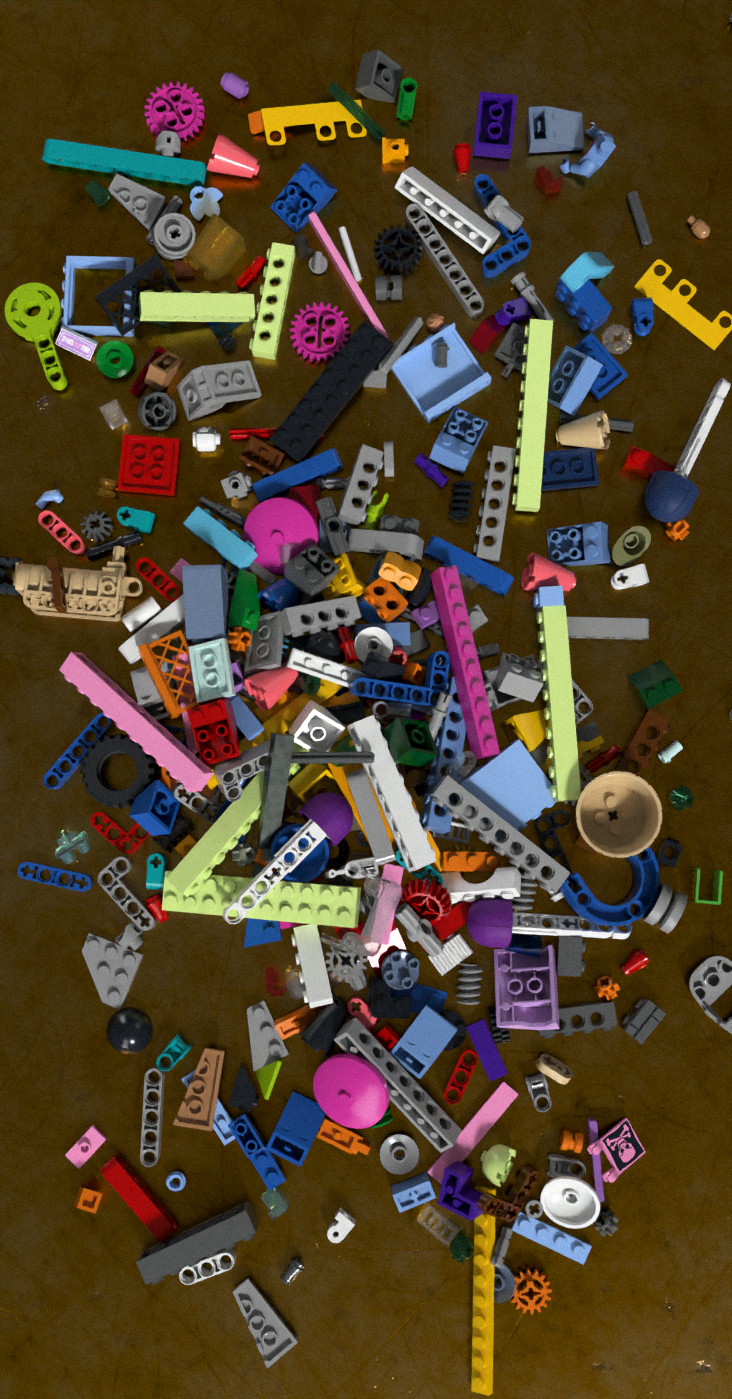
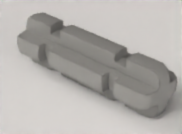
[316,478,349,489]
[491,1227,513,1268]

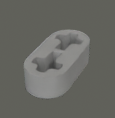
[383,441,394,477]

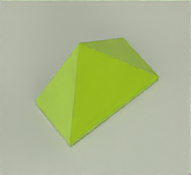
[255,1058,283,1100]

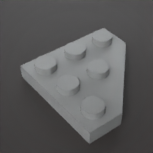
[82,933,144,1010]

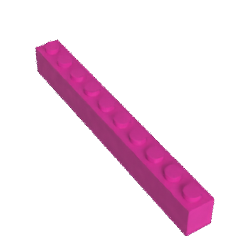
[430,566,500,761]

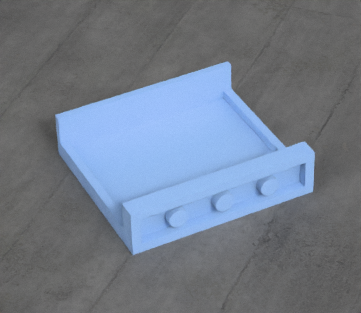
[391,323,492,424]
[458,739,556,841]

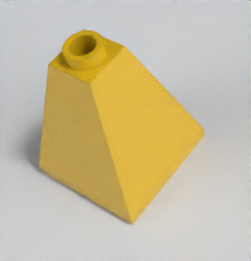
[500,710,548,752]

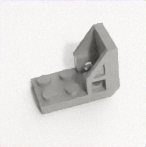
[176,360,262,421]

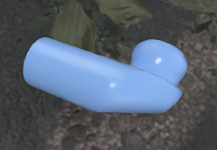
[35,490,64,510]

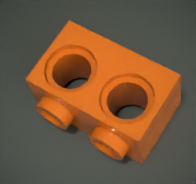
[363,577,408,623]

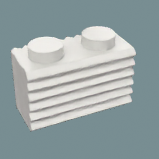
[427,932,473,976]

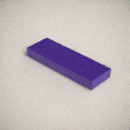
[466,1018,508,1081]

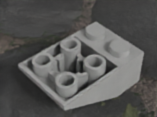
[130,661,182,722]

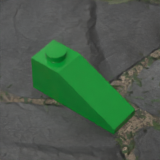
[227,569,260,631]

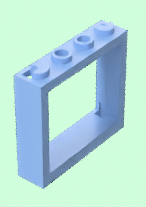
[60,256,137,337]

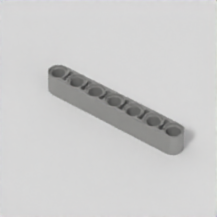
[406,204,484,318]

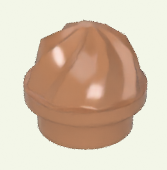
[427,313,445,332]

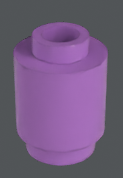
[220,72,249,99]

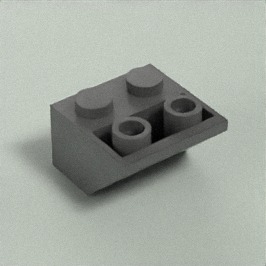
[284,543,340,601]

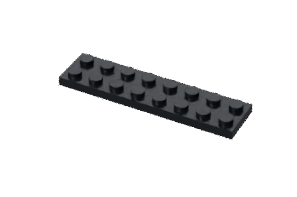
[270,321,394,463]

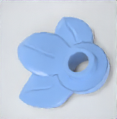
[190,186,223,221]

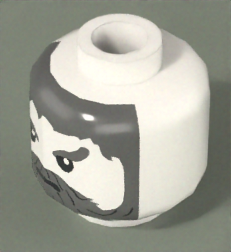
[193,427,221,452]

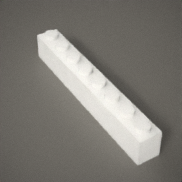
[347,715,436,872]

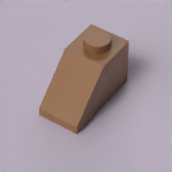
[144,350,184,391]

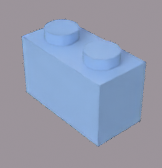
[532,586,564,612]

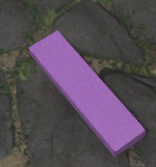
[587,1117,604,1202]

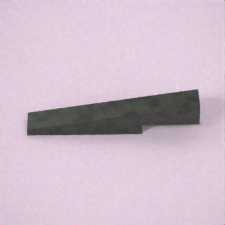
[257,733,295,849]

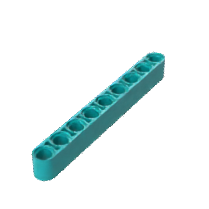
[42,139,207,186]

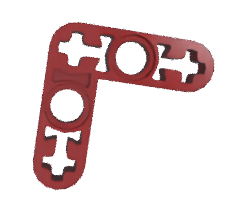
[90,812,150,854]

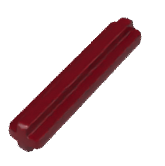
[129,346,166,397]

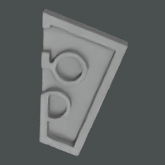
[247,1000,289,1071]

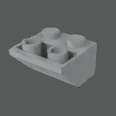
[496,652,543,702]

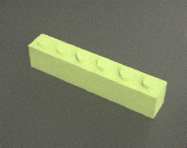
[139,290,255,322]

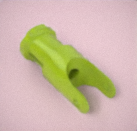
[361,491,389,531]

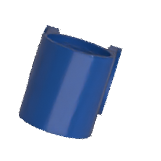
[631,297,654,336]

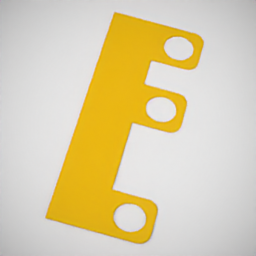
[261,100,367,146]
[634,259,732,350]

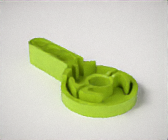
[5,283,68,390]

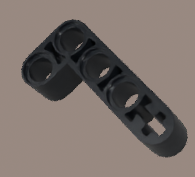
[533,810,574,888]

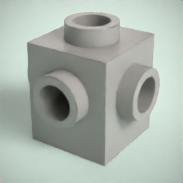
[221,470,253,499]

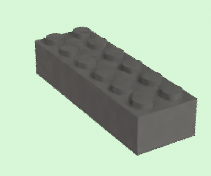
[136,1201,259,1284]

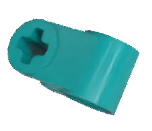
[117,507,155,533]
[146,852,167,890]
[156,1033,192,1072]

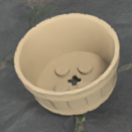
[576,771,662,858]

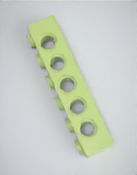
[249,242,296,360]

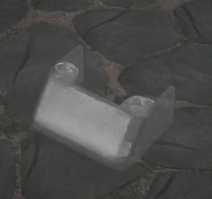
[320,863,402,957]

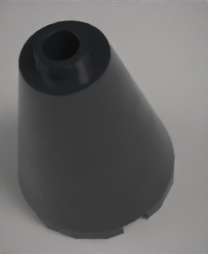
[298,999,349,1057]

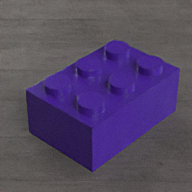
[473,92,517,159]

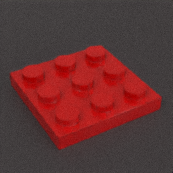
[117,434,180,496]

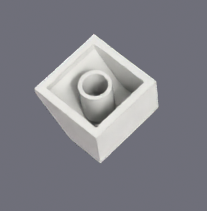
[288,700,345,752]

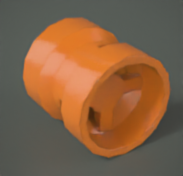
[560,1130,583,1154]

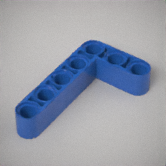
[473,174,531,278]
[348,651,450,707]

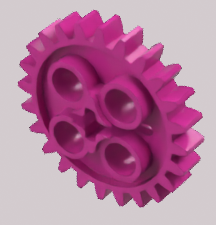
[144,82,205,143]
[290,301,351,364]

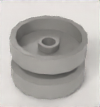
[153,213,196,260]
[642,883,688,933]

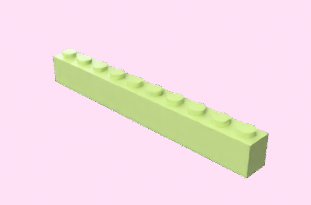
[512,319,553,512]
[536,605,581,802]
[166,742,311,898]

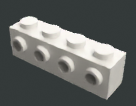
[291,924,333,1008]

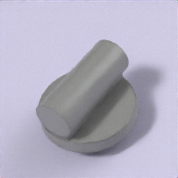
[309,251,328,274]

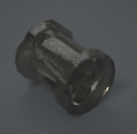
[292,234,314,260]

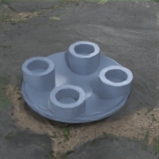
[381,950,419,990]

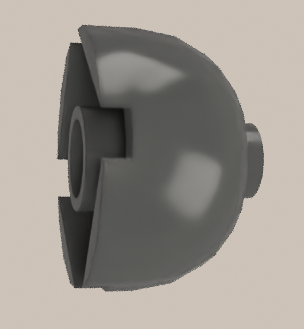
[137,391,176,431]

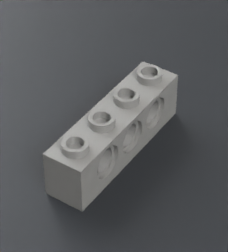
[337,444,384,526]
[279,596,361,637]

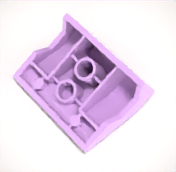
[494,945,560,1030]

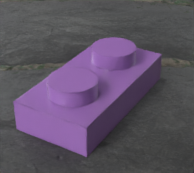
[411,599,441,630]

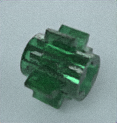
[670,785,694,811]
[449,1236,474,1263]

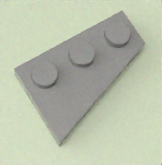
[108,173,167,231]

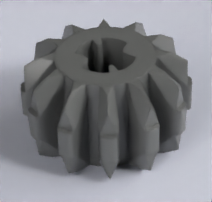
[80,509,113,542]

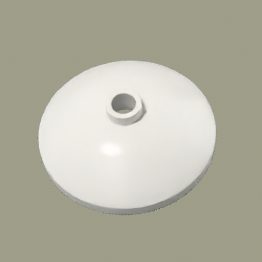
[541,1176,600,1229]

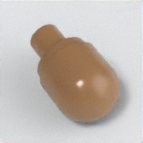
[687,215,710,239]

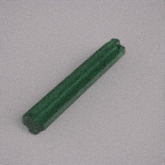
[328,82,385,141]

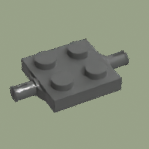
[494,322,527,377]

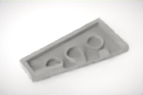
[233,1277,298,1368]

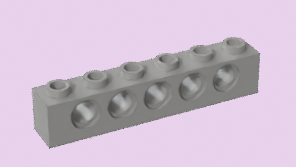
[473,445,516,564]

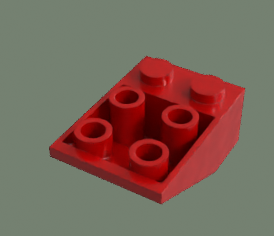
[187,698,241,766]

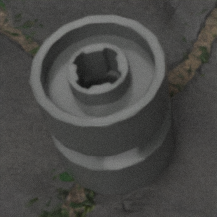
[375,275,402,301]

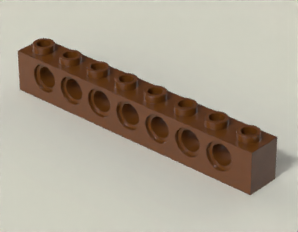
[573,708,670,855]

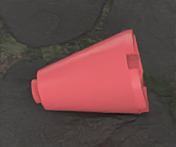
[207,133,260,178]
[521,553,577,591]
[244,661,299,711]

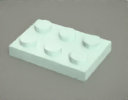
[188,638,236,704]

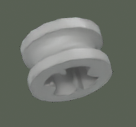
[525,1198,543,1218]

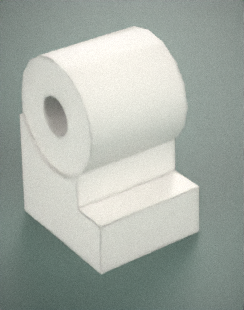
[327,1207,356,1243]

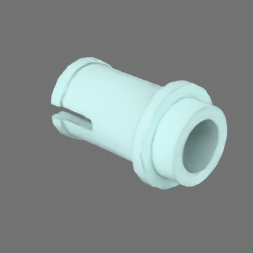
[658,740,683,763]

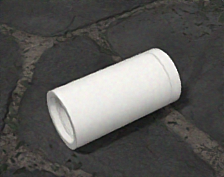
[120,596,163,633]

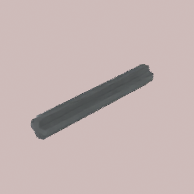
[559,412,634,432]

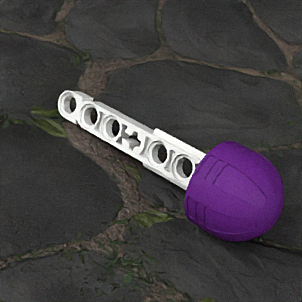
[223,792,354,924]
[466,897,632,948]

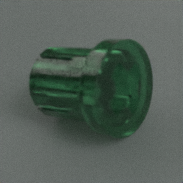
[86,180,111,206]
[295,673,320,695]

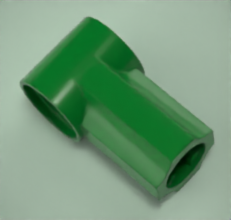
[396,78,417,120]

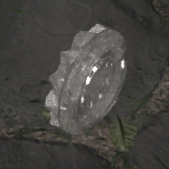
[602,324,632,354]

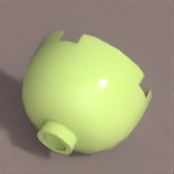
[480,1144,516,1187]

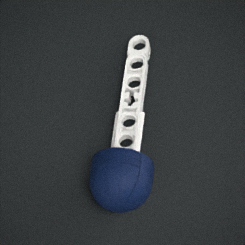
[645,378,731,522]

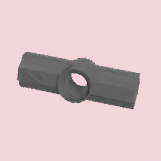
[315,496,350,556]

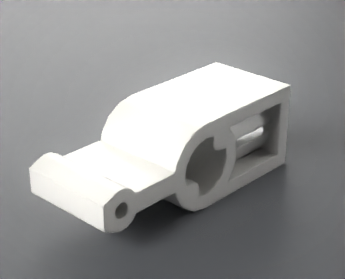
[324,857,379,881]

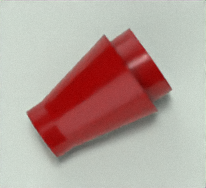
[453,143,471,173]
[144,893,169,923]
[620,948,650,976]

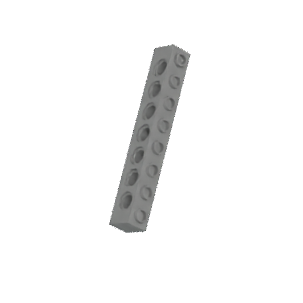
[429,775,570,892]
[334,1017,461,1153]

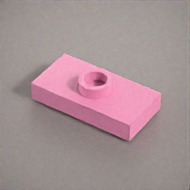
[65,1125,107,1169]

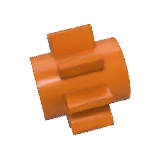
[665,519,689,541]
[227,627,252,651]
[594,976,620,1001]

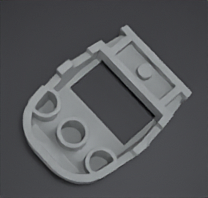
[689,956,732,1034]

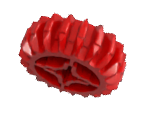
[399,878,452,926]

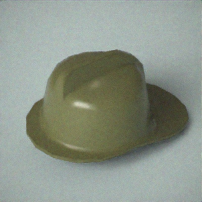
[612,525,651,567]

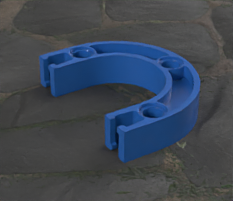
[559,847,660,926]

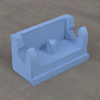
[391,1171,436,1213]

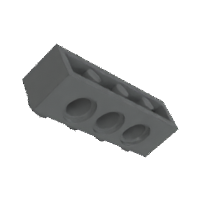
[537,1000,618,1038]

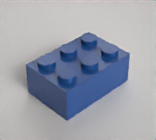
[555,276,612,334]

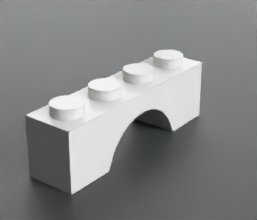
[441,866,521,904]

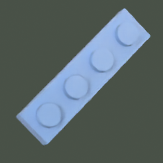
[181,1069,235,1145]
[511,1211,592,1265]

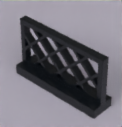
[94,254,181,336]

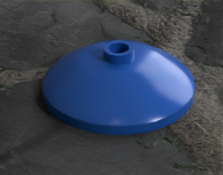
[270,823,329,883]

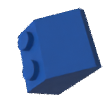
[129,780,181,836]

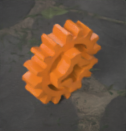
[510,1267,552,1315]

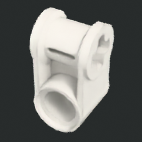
[610,564,650,590]

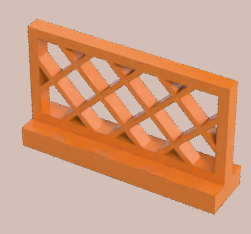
[138,630,204,720]

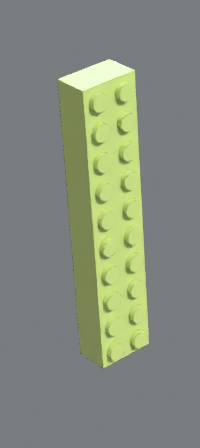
[162,870,361,928]

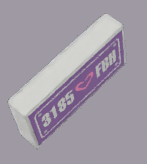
[55,326,98,361]

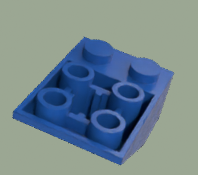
[270,162,338,233]
[265,1091,326,1167]

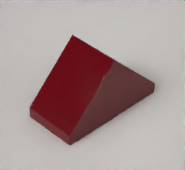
[469,314,507,354]

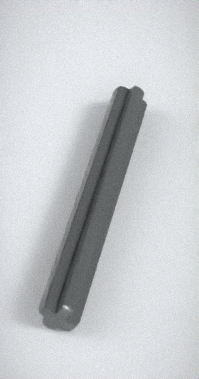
[291,752,375,763]

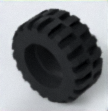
[80,734,158,808]

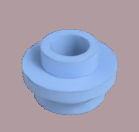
[166,1171,186,1192]

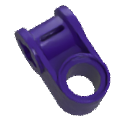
[494,297,532,326]

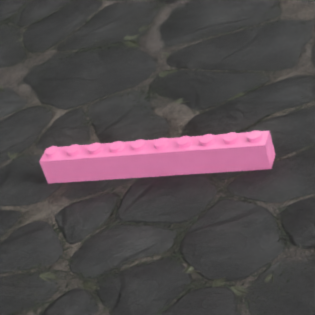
[59,652,214,792]

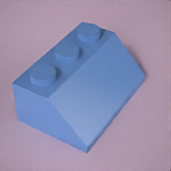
[547,345,603,416]

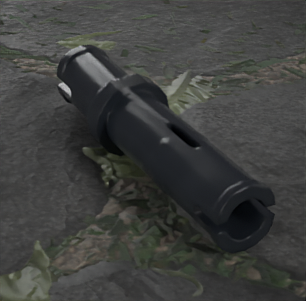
[85,530,143,561]

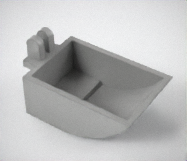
[481,654,545,711]

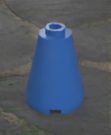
[258,578,303,613]

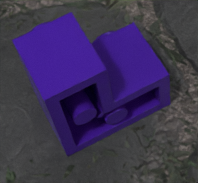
[438,1161,483,1221]

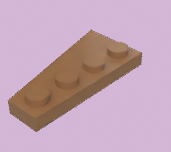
[173,1048,225,1131]

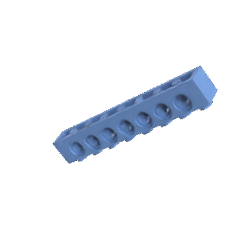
[420,676,466,834]

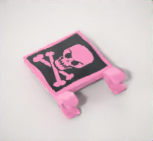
[587,1118,646,1183]

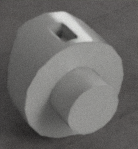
[155,131,181,158]
[115,921,144,951]

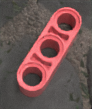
[38,510,87,556]

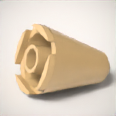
[556,411,610,449]

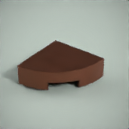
[174,260,195,280]

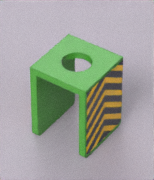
[690,868,723,905]

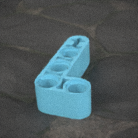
[560,252,614,293]

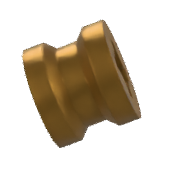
[97,478,118,498]

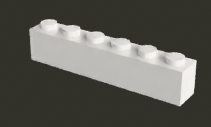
[395,166,501,254]

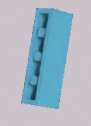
[183,506,258,571]

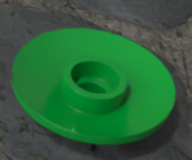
[96,341,134,378]

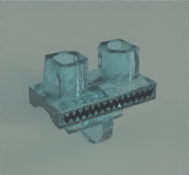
[54,830,90,865]

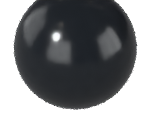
[299,629,344,664]
[106,1007,153,1055]

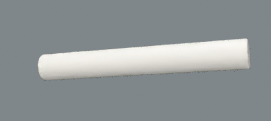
[338,226,362,282]

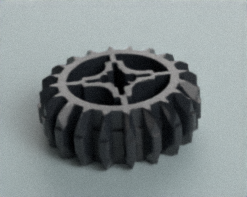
[373,223,424,275]

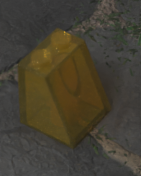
[187,213,246,284]

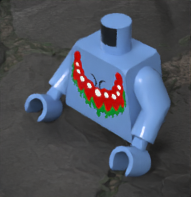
[559,122,616,178]

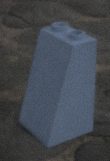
[182,565,228,644]

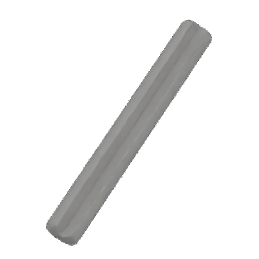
[379,317,424,373]

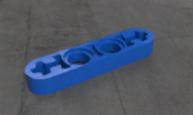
[17,862,93,892]

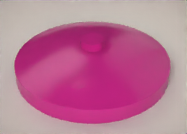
[243,497,319,574]
[313,1054,389,1129]

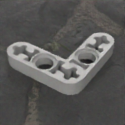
[172,783,224,822]

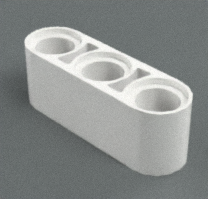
[179,1248,236,1285]

